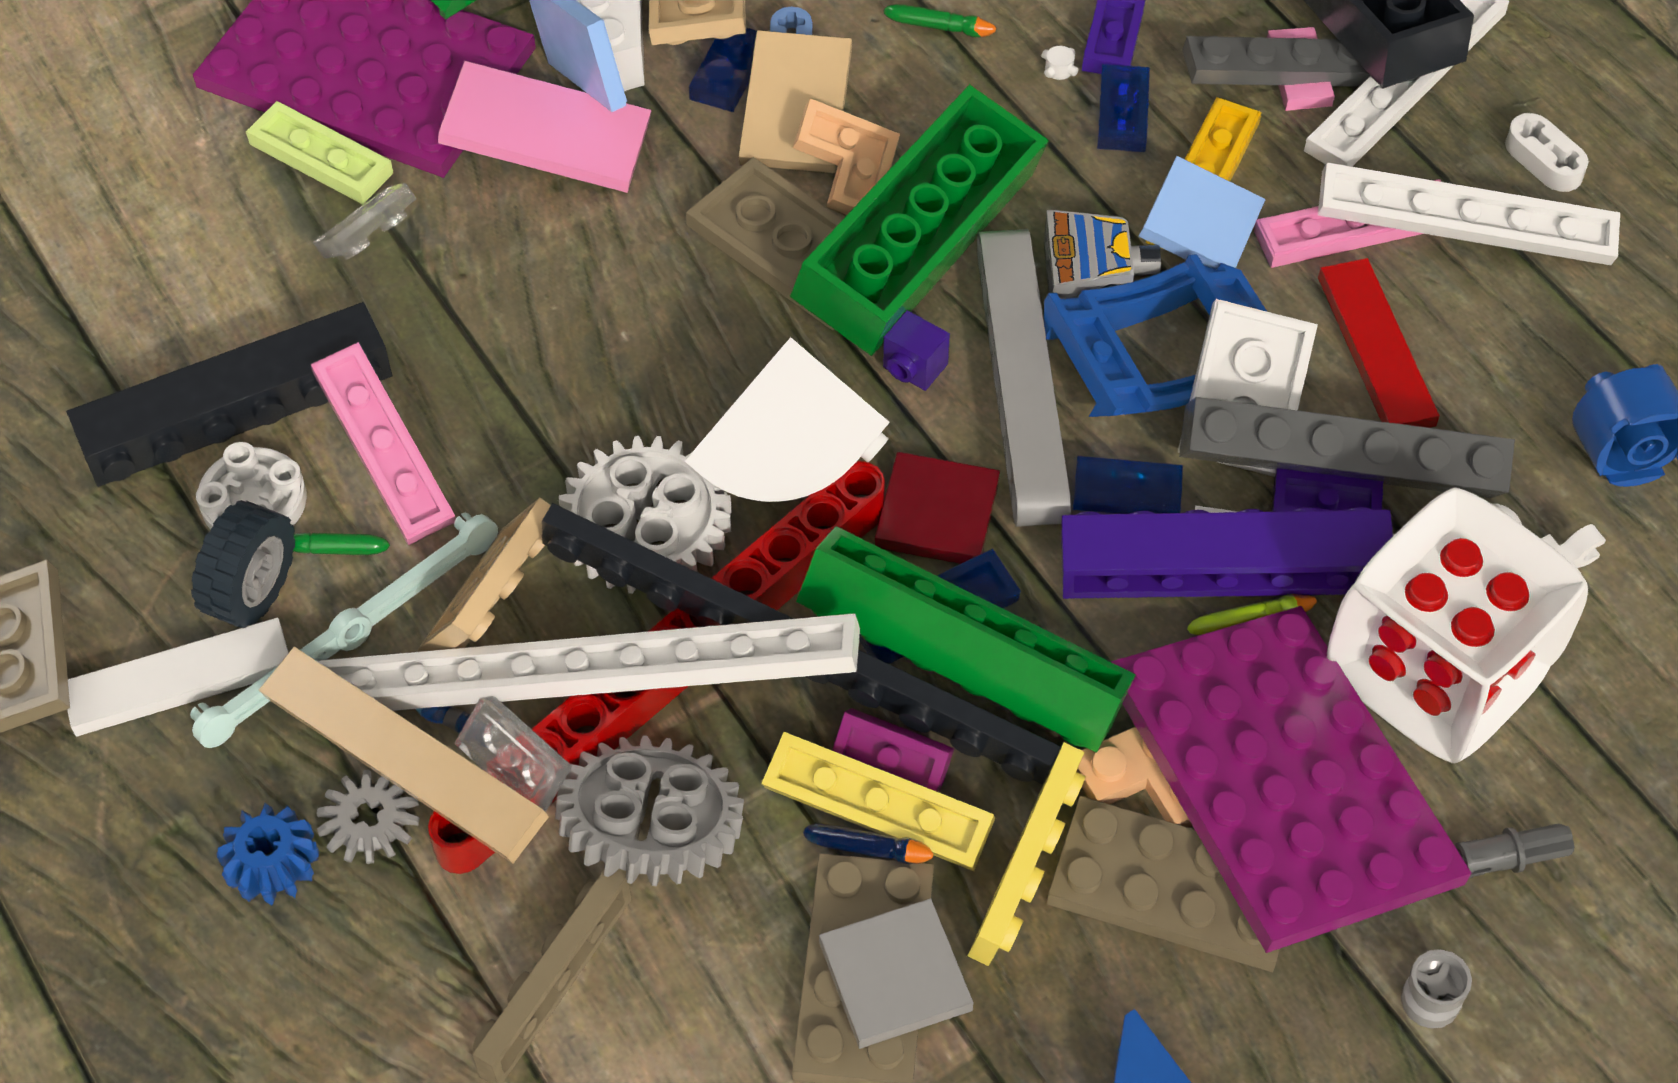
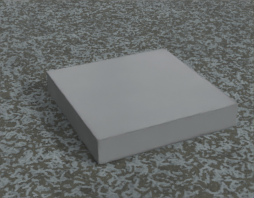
[819,898,973,1049]

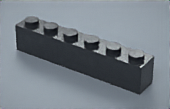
[66,302,393,487]

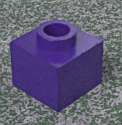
[883,310,950,391]

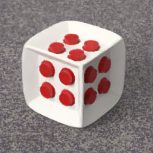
[1327,487,1588,764]

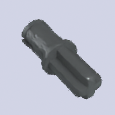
[1455,824,1574,878]

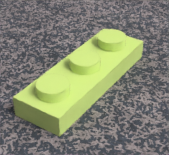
[246,101,393,204]

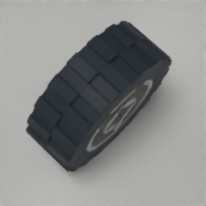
[191,500,295,628]

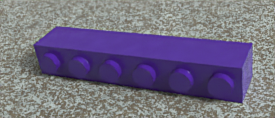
[1061,507,1393,599]

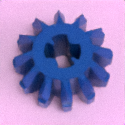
[217,803,319,906]

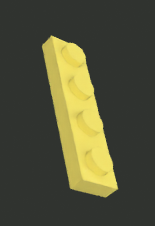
[761,732,995,871]
[968,742,1086,966]

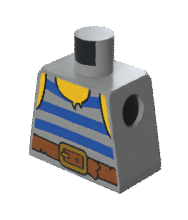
[1044,210,1161,299]

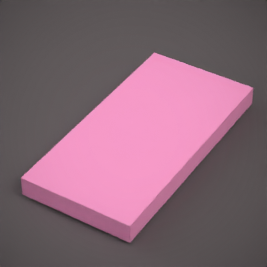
[438,61,651,193]

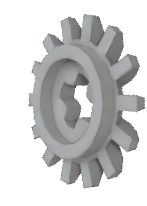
[317,769,420,864]

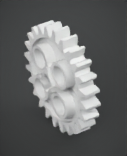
[559,436,732,594]

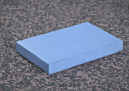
[529,0,627,112]

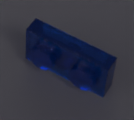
[688,28,757,112]
[1097,64,1150,152]

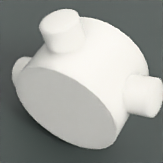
[1041,46,1079,80]

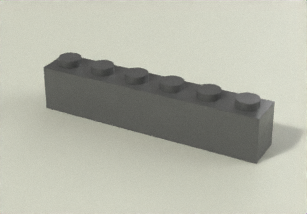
[1179,397,1515,498]

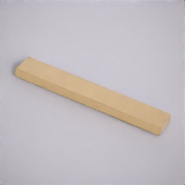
[259,647,549,864]

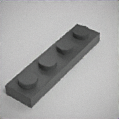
[1182,36,1370,87]

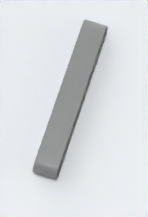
[977,229,1071,527]

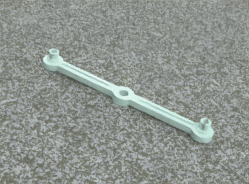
[190,512,498,748]

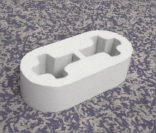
[1505,113,1589,192]

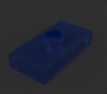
[1073,456,1183,514]

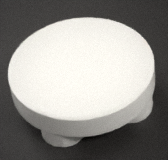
[196,442,307,530]

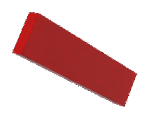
[1318,258,1440,428]

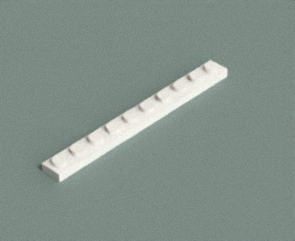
[317,614,860,711]

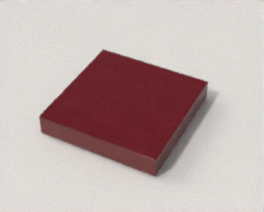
[875,452,1000,567]

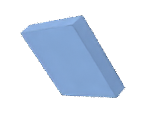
[1139,156,1265,270]

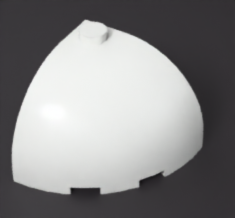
[685,337,890,502]

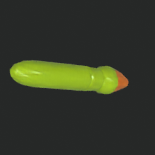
[1187,594,1317,635]

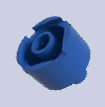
[1572,364,1678,487]

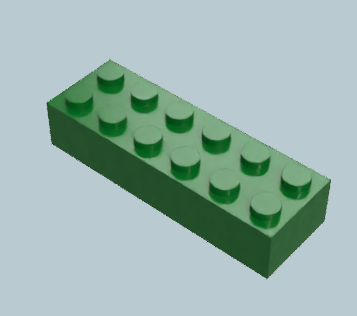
[790,84,1049,356]

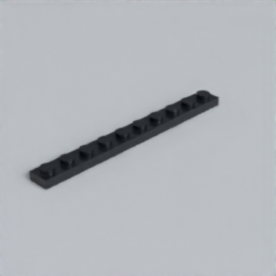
[542,503,1061,784]

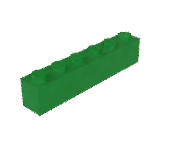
[796,526,1136,753]

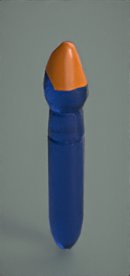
[803,823,934,864]

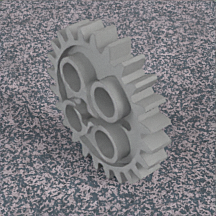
[555,736,744,886]

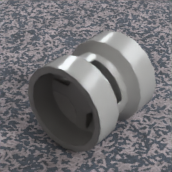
[1401,949,1472,1029]

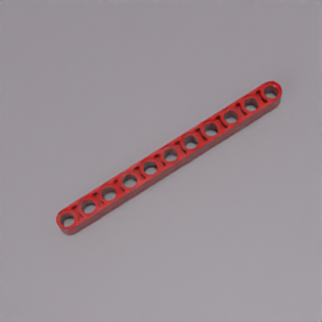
[428,461,885,874]

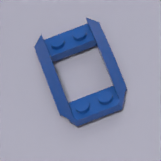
[1044,254,1267,417]

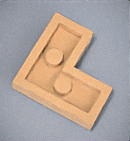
[793,99,900,215]
[1076,727,1193,828]

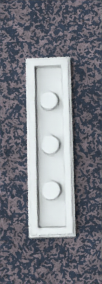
[67,618,289,737]

